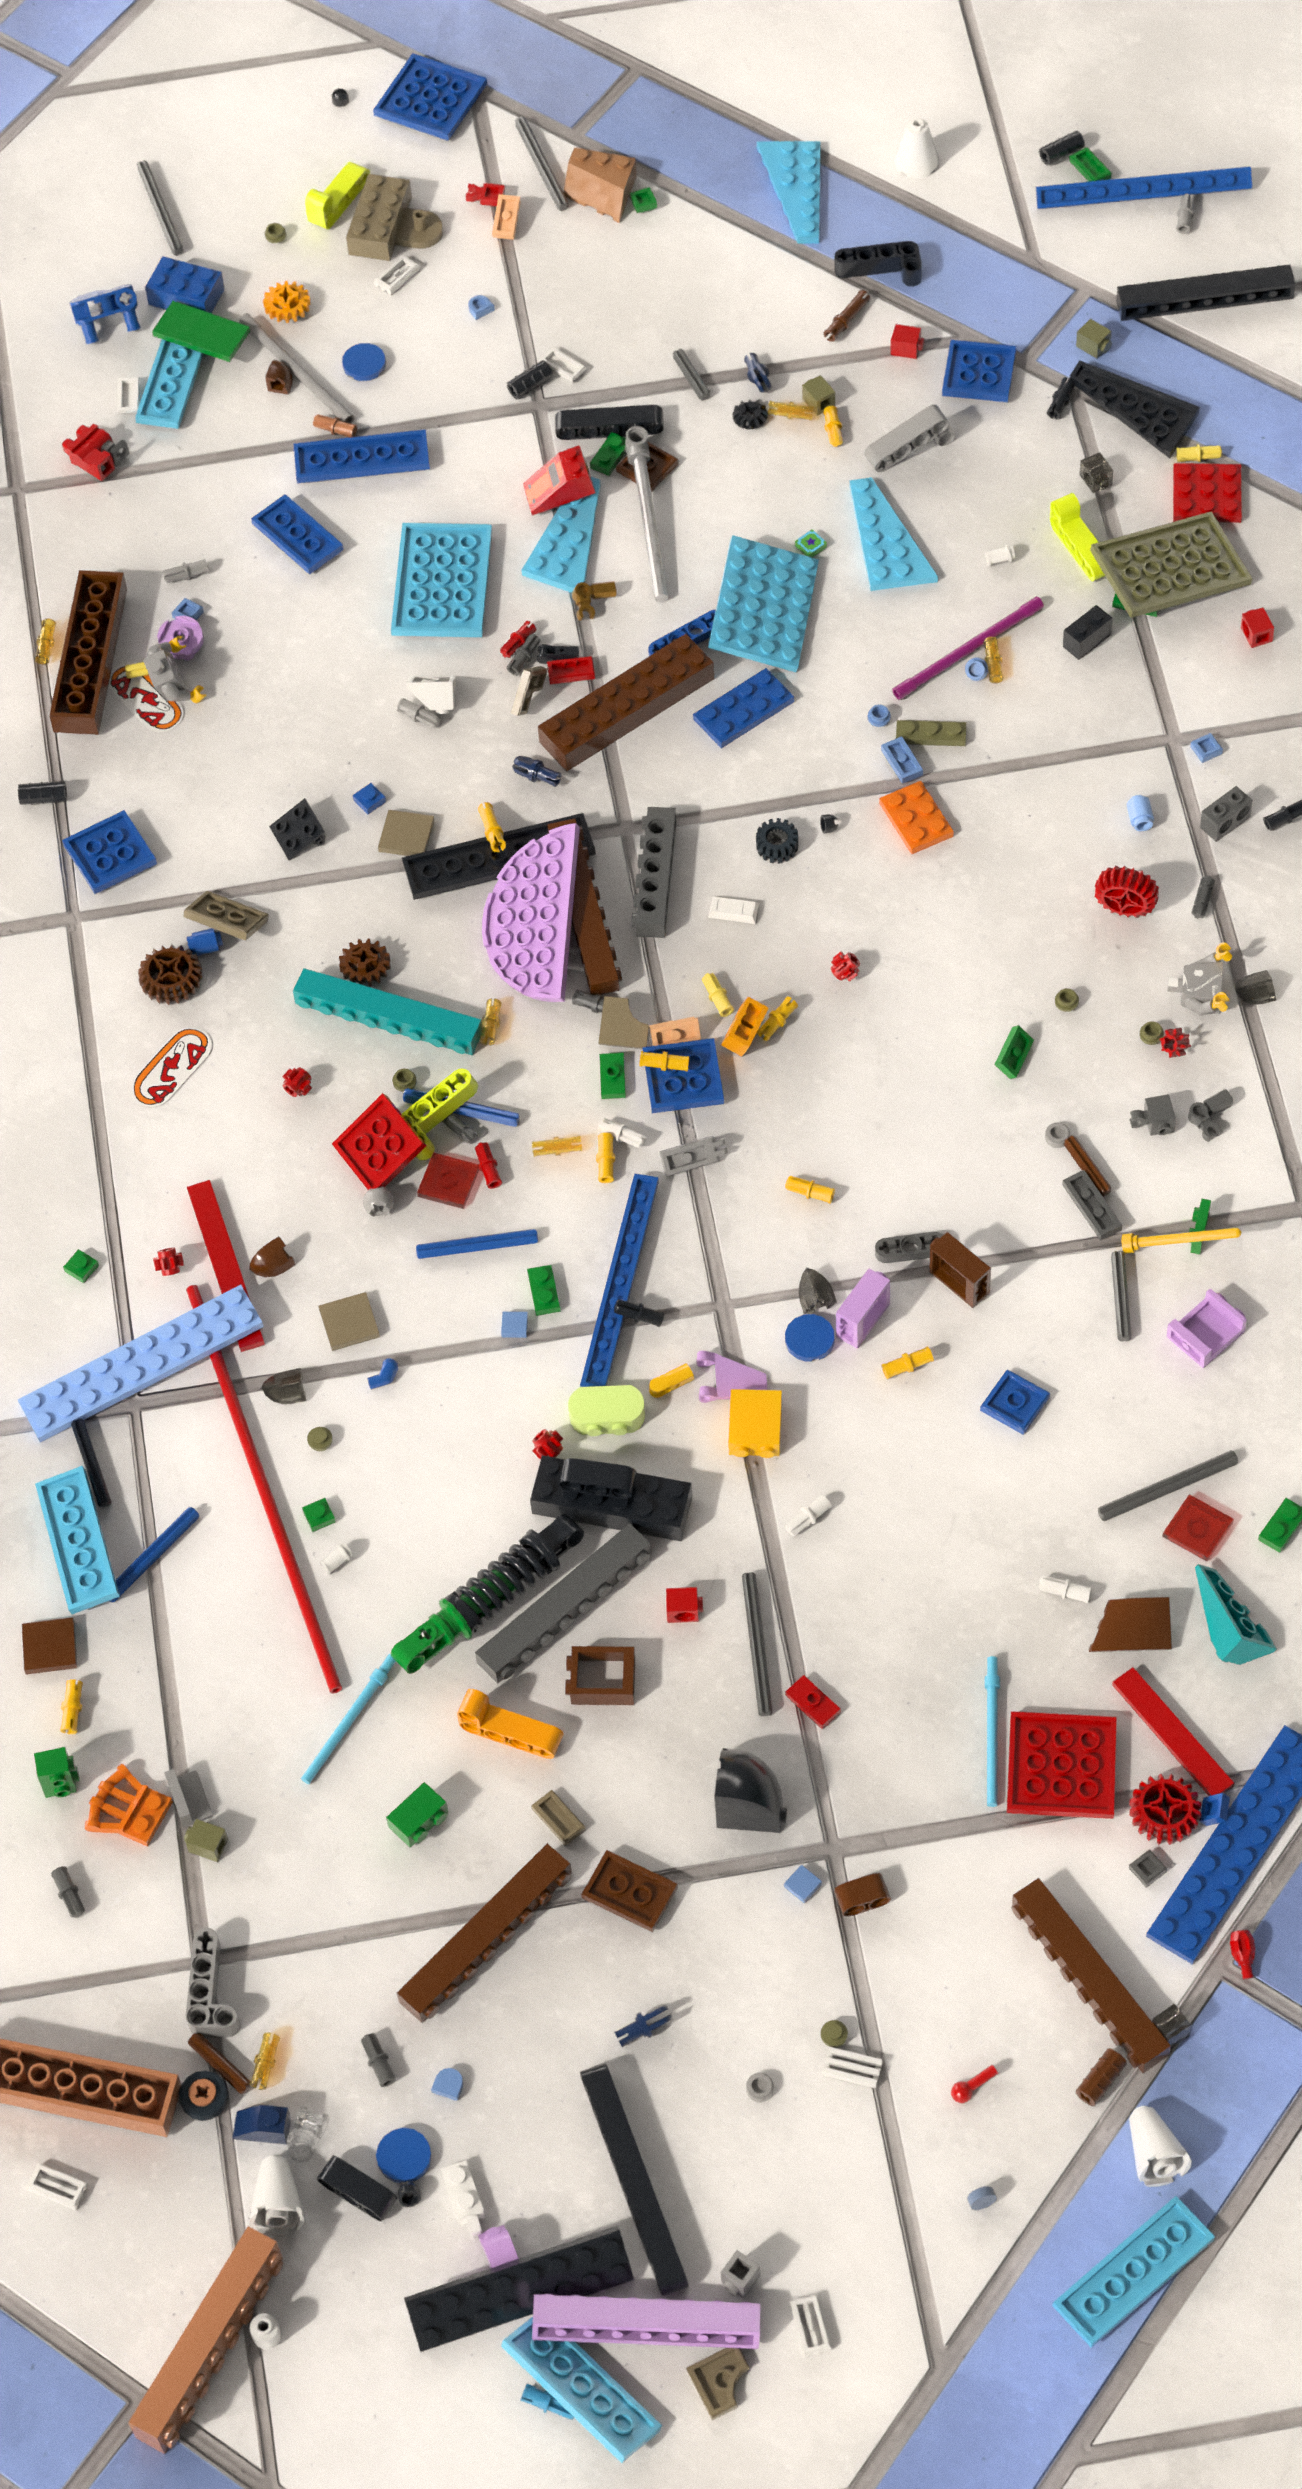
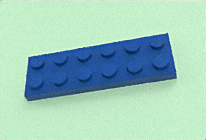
[293,429,430,484]

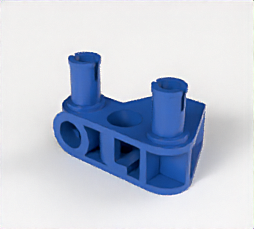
[70,284,141,344]

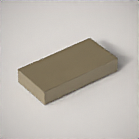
[531,1790,586,1846]

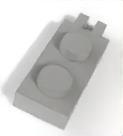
[659,1136,728,1176]

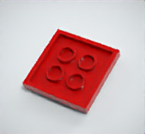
[1173,463,1242,523]
[332,1093,427,1190]

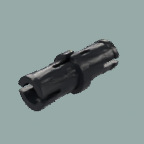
[1047,377,1075,419]

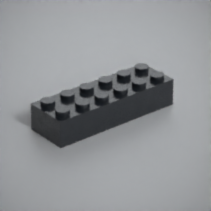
[530,1455,693,1541]

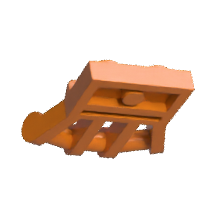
[84,1763,173,1847]

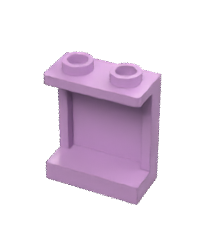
[1166,1289,1246,1368]

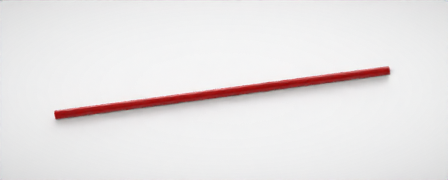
[186,1285,342,1694]

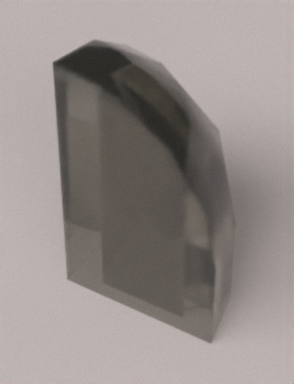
[1235,970,1276,1005]
[799,1267,837,1314]
[261,1368,306,1404]

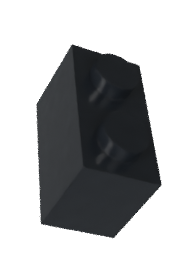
[1063,605,1113,660]

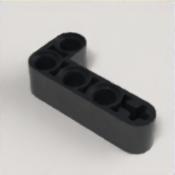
[834,241,922,287]

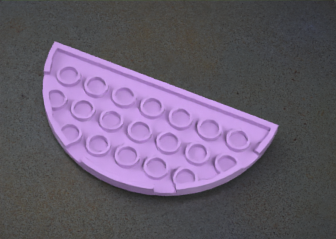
[482,823,580,1002]

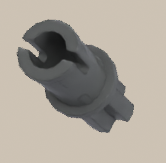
[506,634,541,676]
[51,1866,85,1918]
[361,2033,396,2087]

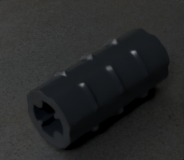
[1039,130,1085,165]
[507,360,553,399]
[18,781,67,805]

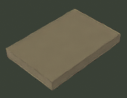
[183,891,269,941]

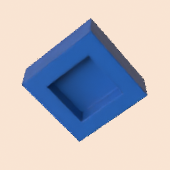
[353,783,386,814]
[1200,1793,1230,1826]

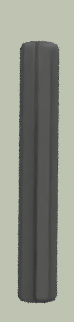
[1111,1251,1131,1342]

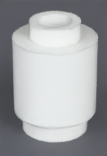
[250,2314,281,2349]

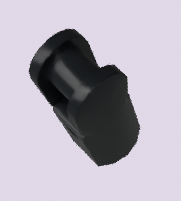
[537,644,579,664]

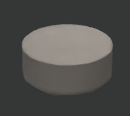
[1045,1123,1070,1148]
[746,2073,774,2102]

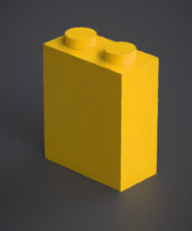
[728,1389,782,1458]

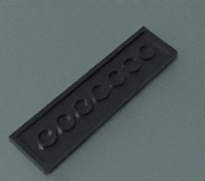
[402,813,596,900]
[404,2225,634,2352]

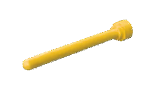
[1121,1228,1241,1254]

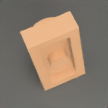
[492,194,520,240]
[649,1017,701,1046]

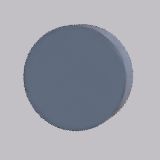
[967,2186,997,2210]

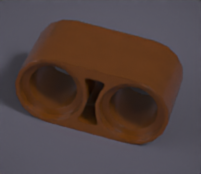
[834,1873,891,1917]

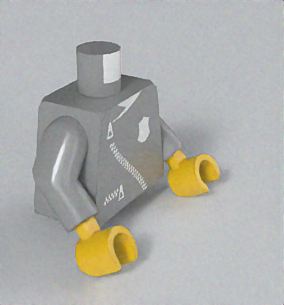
[143,636,207,703]
[1167,943,1232,1016]

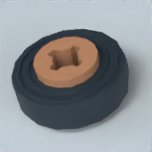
[179,2070,228,2121]

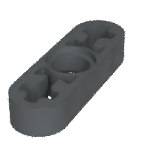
[875,1232,943,1263]

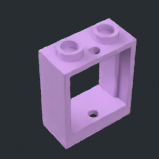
[836,1268,890,1349]

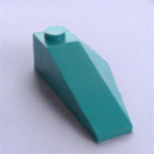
[1195,1564,1277,1665]

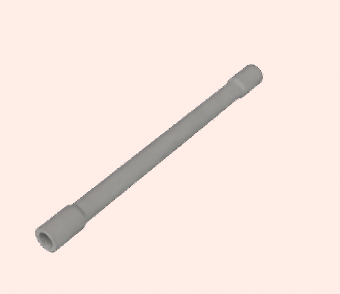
[239,313,354,424]

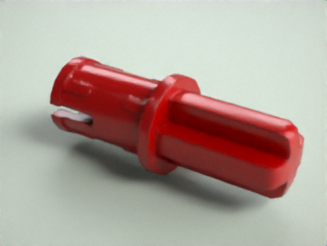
[500,621,537,658]
[475,1142,502,1189]

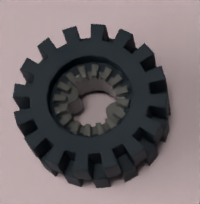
[756,818,799,864]

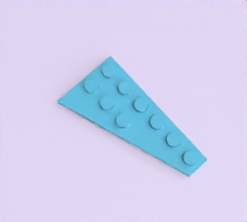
[756,141,820,244]
[521,477,601,593]
[849,477,938,591]

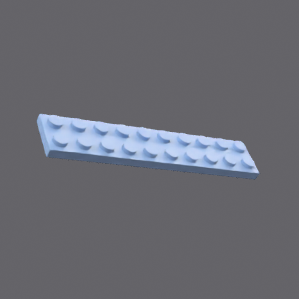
[18,1285,264,1442]

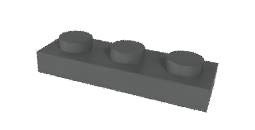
[1062,1170,1122,1241]

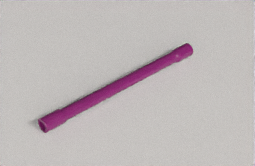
[892,596,1044,700]

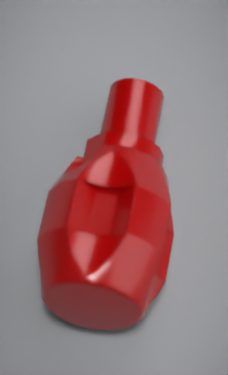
[1230,1930,1256,1980]

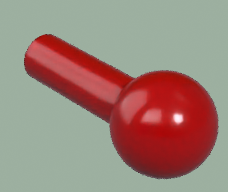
[951,2064,998,2103]

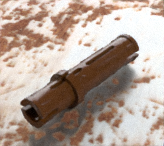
[823,290,871,342]

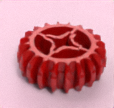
[1094,866,1159,918]
[1129,1773,1202,1845]

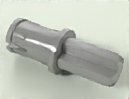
[1176,193,1194,234]
[163,559,209,583]
[397,698,441,728]

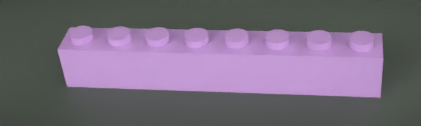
[532,2294,760,2349]

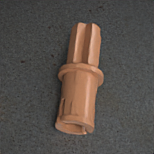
[313,414,357,437]

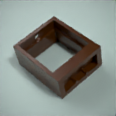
[929,1232,991,1308]
[565,1646,636,1705]

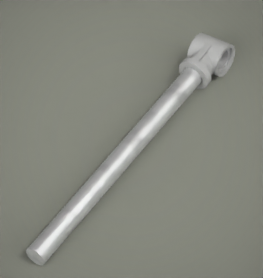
[625,426,668,602]

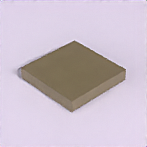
[378,809,435,856]
[318,1292,380,1351]

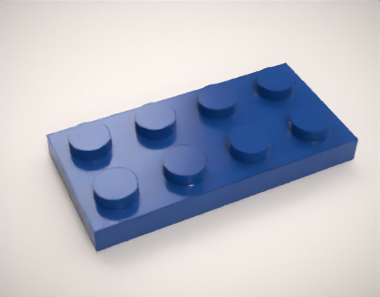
[251,494,344,575]
[693,668,794,749]

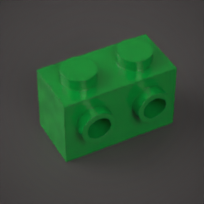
[34,1747,80,1798]
[386,1782,449,1848]

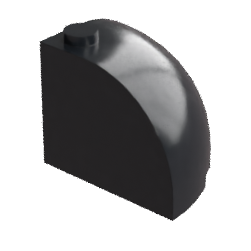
[714,1748,787,1833]

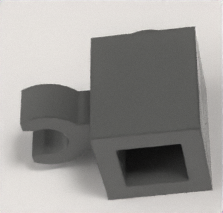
[1129,1094,1176,1136]

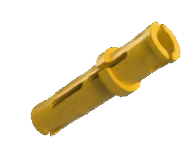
[478,802,506,852]

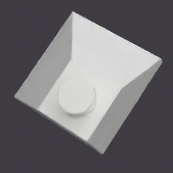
[406,676,456,714]

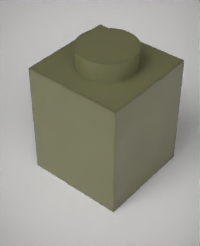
[1076,318,1112,359]
[802,375,835,416]
[184,1819,228,1862]

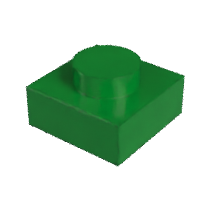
[630,187,657,214]
[63,1249,99,1283]
[302,1498,336,1532]

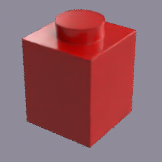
[891,324,925,359]

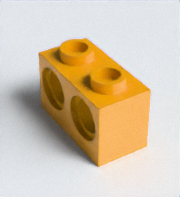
[721,996,769,1057]

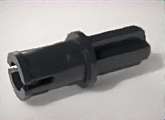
[1263,799,1302,831]
[614,1299,664,1327]

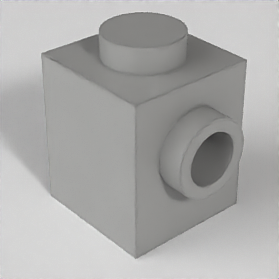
[721,2250,761,2298]

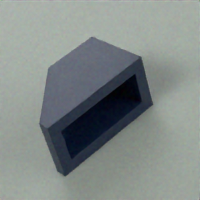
[232,2105,291,2145]

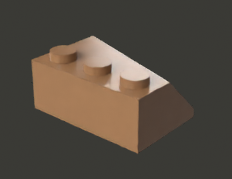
[564,147,637,223]

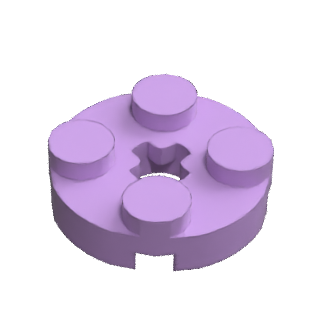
[157,616,204,660]

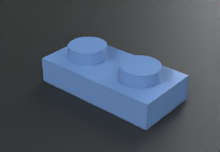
[881,736,923,784]

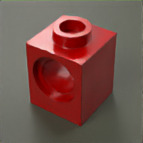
[1241,607,1274,648]
[666,1587,703,1623]

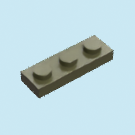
[896,720,966,746]

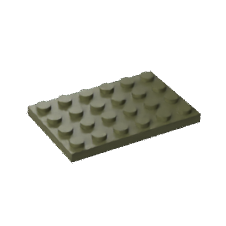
[1090,512,1253,618]

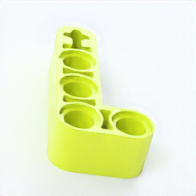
[305,161,370,230]
[1050,493,1105,581]
[402,1068,478,1160]

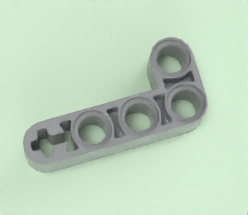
[865,405,955,472]
[186,1927,240,2037]

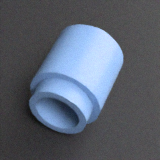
[1126,795,1154,831]

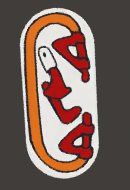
[109,662,184,732]
[129,1027,212,1108]

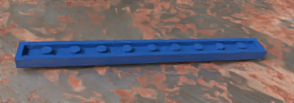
[1035,166,1252,209]
[580,1173,659,1387]

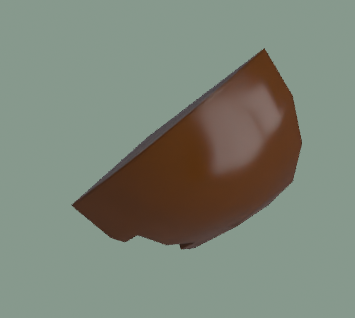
[265,359,293,395]
[249,1236,295,1277]

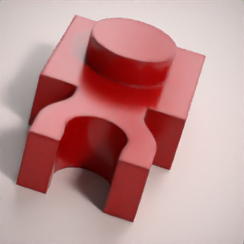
[465,183,505,206]

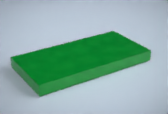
[152,301,250,362]

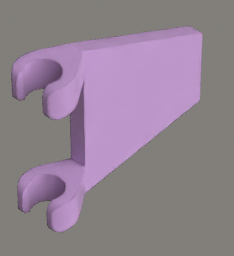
[696,1351,767,1403]

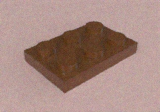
[581,1850,678,1933]

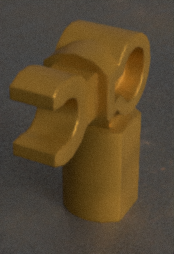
[572,581,617,621]

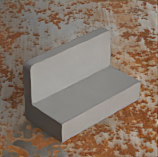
[164,1769,213,1828]

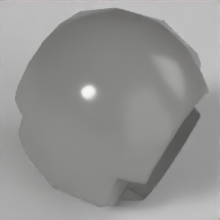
[363,1187,394,1217]

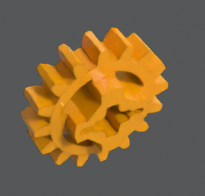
[263,281,311,323]

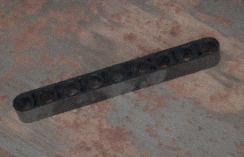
[580,2062,689,2297]

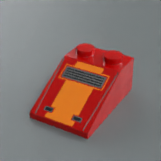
[523,445,595,516]

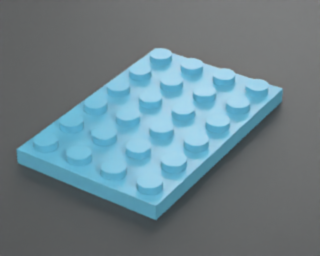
[391,523,492,638]
[708,535,819,672]

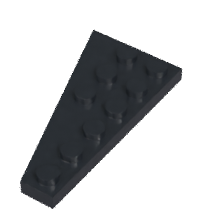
[1069,360,1200,459]

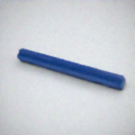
[403,1088,520,1127]
[416,1229,538,1259]
[109,1507,199,1603]

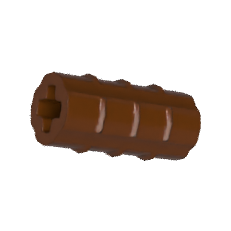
[1076,2048,1127,2107]

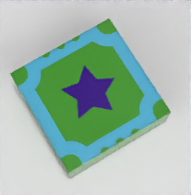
[795,529,827,557]

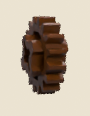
[339,938,391,987]

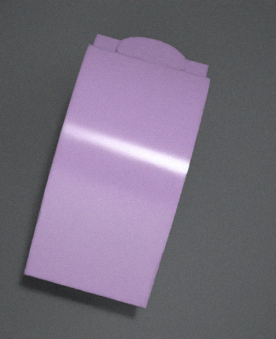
[478,2225,518,2268]

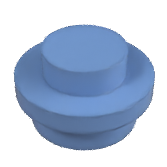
[965,657,988,681]
[868,705,891,727]

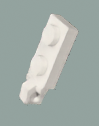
[440,2160,485,2239]

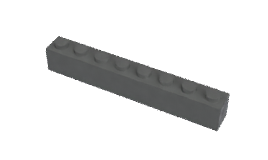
[475,1523,651,1684]

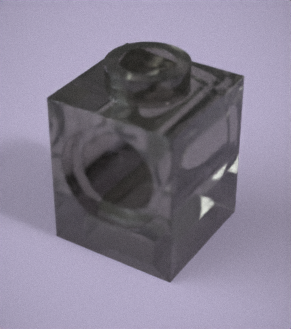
[1079,452,1113,493]
[1152,2003,1191,2049]

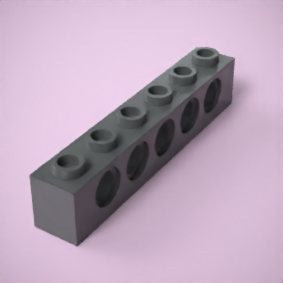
[632,807,677,938]

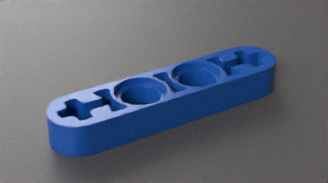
[648,609,716,656]

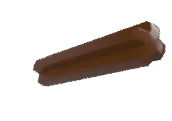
[1064,1136,1111,1197]
[188,2033,252,2094]

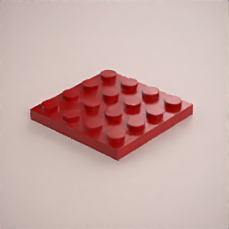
[1007,1711,1117,1819]

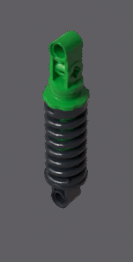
[391,1514,585,1674]

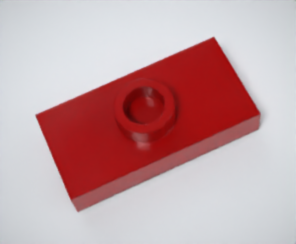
[547,656,595,685]
[785,1675,841,1729]

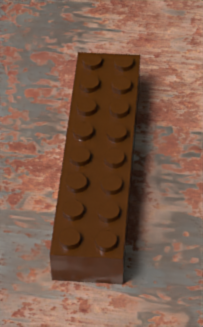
[49,570,127,735]
[538,634,714,772]

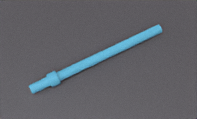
[301,1654,396,1784]
[985,1656,1000,1807]

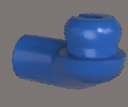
[367,1358,398,1390]

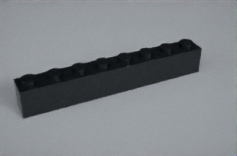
[1116,264,1296,321]

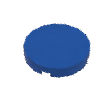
[342,343,386,381]
[785,1314,835,1362]
[376,2128,431,2183]

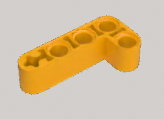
[457,1689,564,1759]

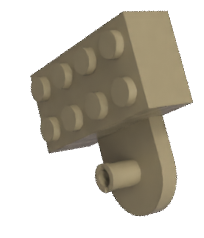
[346,174,443,261]

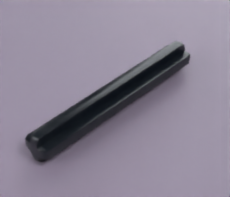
[71,1419,112,1508]

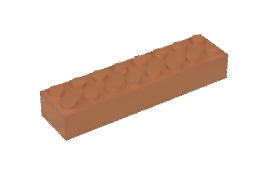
[0,2039,182,2137]
[128,2226,283,2454]

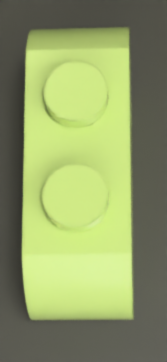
[568,1385,645,1436]

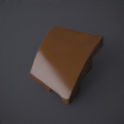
[1089,1597,1172,1652]

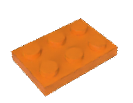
[879,781,954,854]

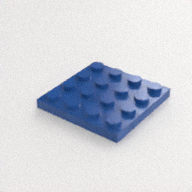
[373,53,487,141]

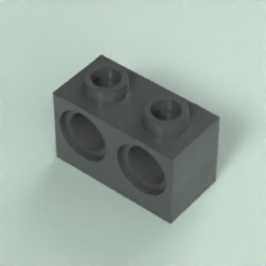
[1200,786,1253,842]

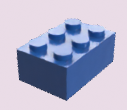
[145,256,225,314]

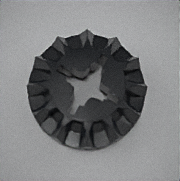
[732,399,768,429]

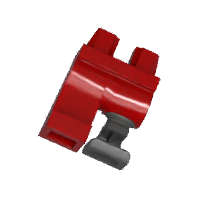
[62,423,130,481]

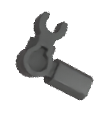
[1188,1089,1233,1142]

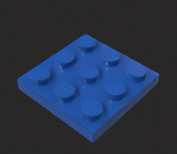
[942,340,1016,402]
[62,810,157,894]
[642,1038,724,1113]

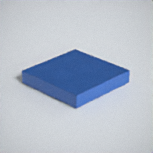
[980,1369,1050,1435]

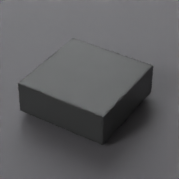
[1129,1849,1167,1888]

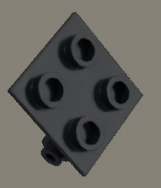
[269,798,325,861]

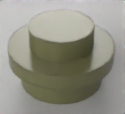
[265,223,286,243]
[1055,988,1079,1012]
[1139,1021,1164,1045]
[392,1068,417,1092]
[307,1427,333,1452]
[821,2020,848,2047]

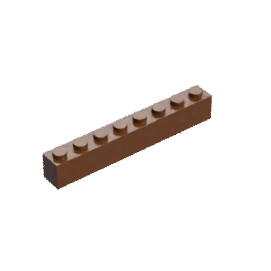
[547,819,622,995]
[397,1843,572,2023]
[1011,1878,1171,2073]

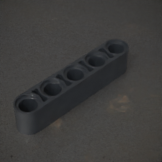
[555,405,664,440]

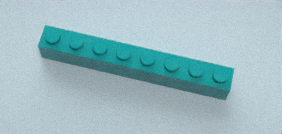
[293,968,483,1056]

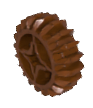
[138,944,203,1005]

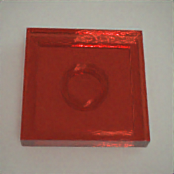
[417,1152,479,1209]
[1162,1494,1234,1561]

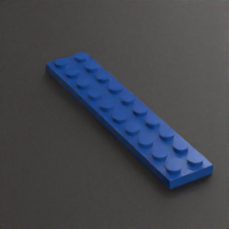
[1146,1725,1302,1965]

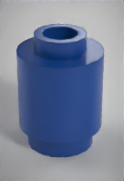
[187,928,223,956]

